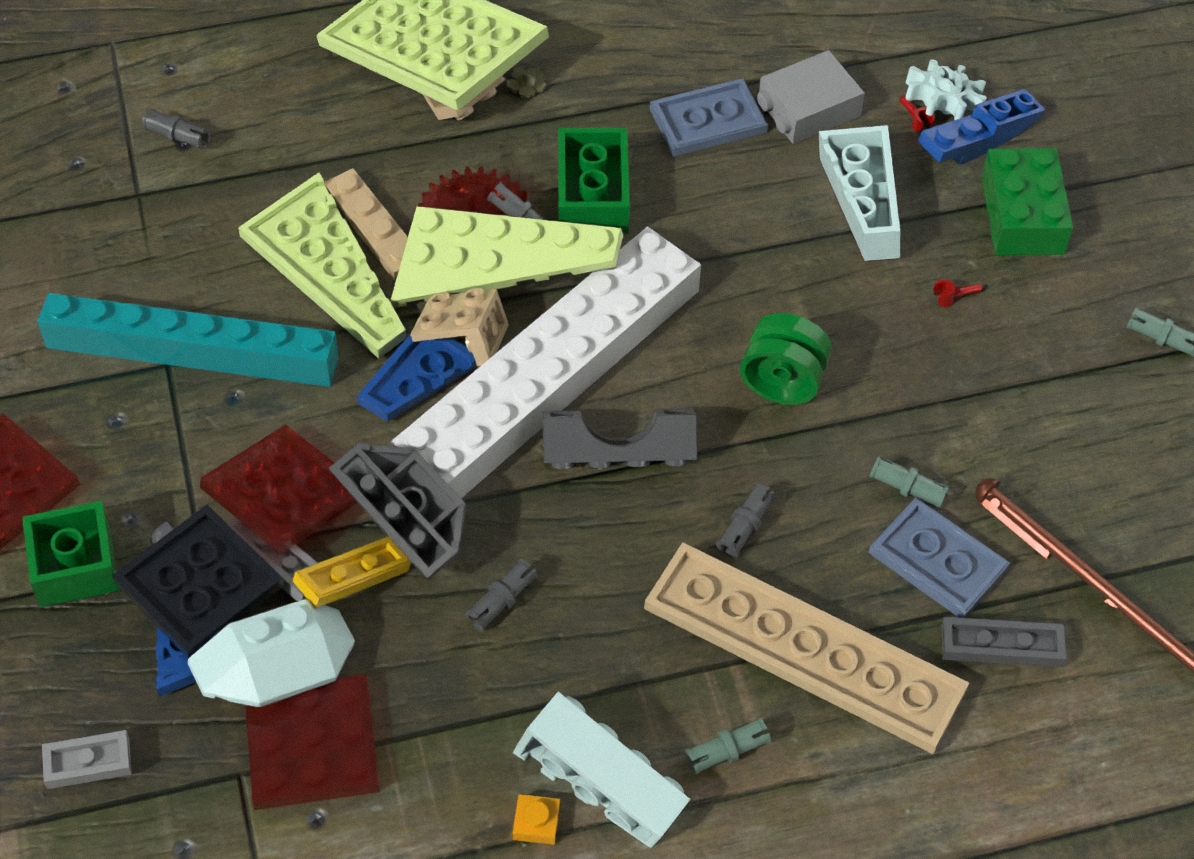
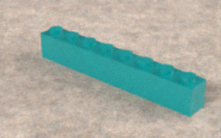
[37,293,339,387]

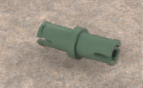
[1126,307,1194,358]
[869,455,949,508]
[685,718,771,775]

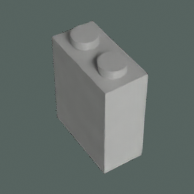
[757,50,865,144]

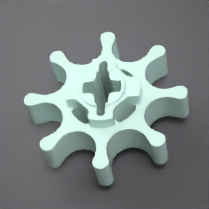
[905,60,987,120]

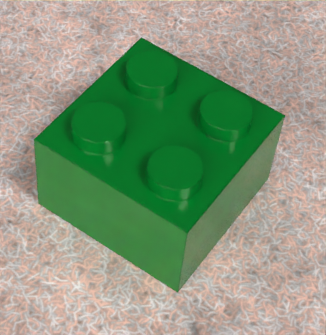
[22,501,120,607]

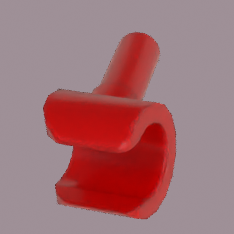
[900,95,935,132]
[933,279,982,308]

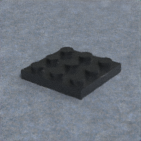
[112,505,284,659]

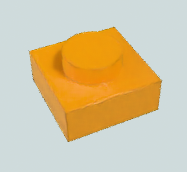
[513,794,560,845]

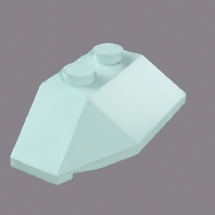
[188,599,355,707]

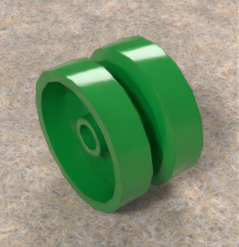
[739,313,832,405]

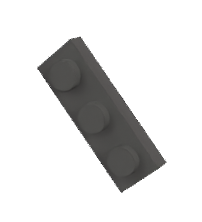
[941,617,1067,667]

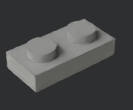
[42,730,132,789]

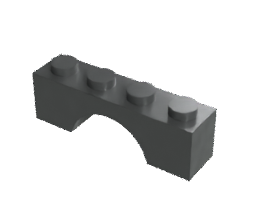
[543,408,697,469]

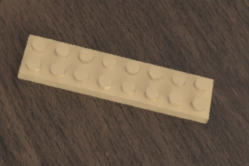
[644,542,969,754]

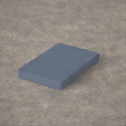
[650,78,768,157]
[868,497,1010,618]

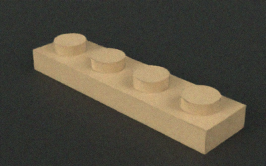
[324,168,408,281]

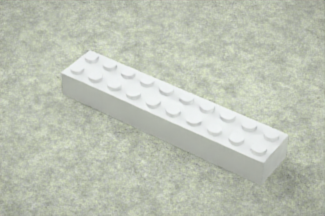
[391,226,701,498]

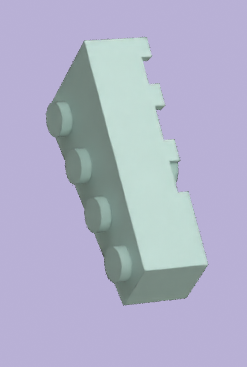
[819,125,900,261]
[513,691,690,848]

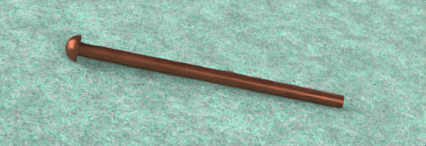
[975,478,1194,673]

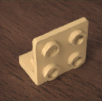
[410,288,509,366]

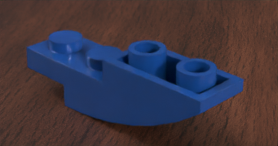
[918,89,1045,164]

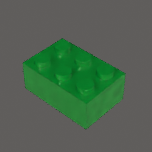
[558,128,630,234]
[981,148,1073,256]

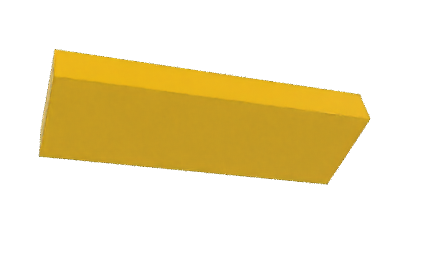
[292,537,411,608]

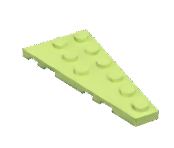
[238,172,406,358]
[390,206,623,308]

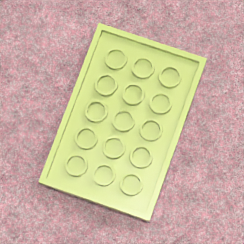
[316,0,549,111]

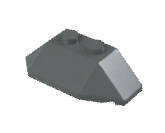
[329,443,466,580]

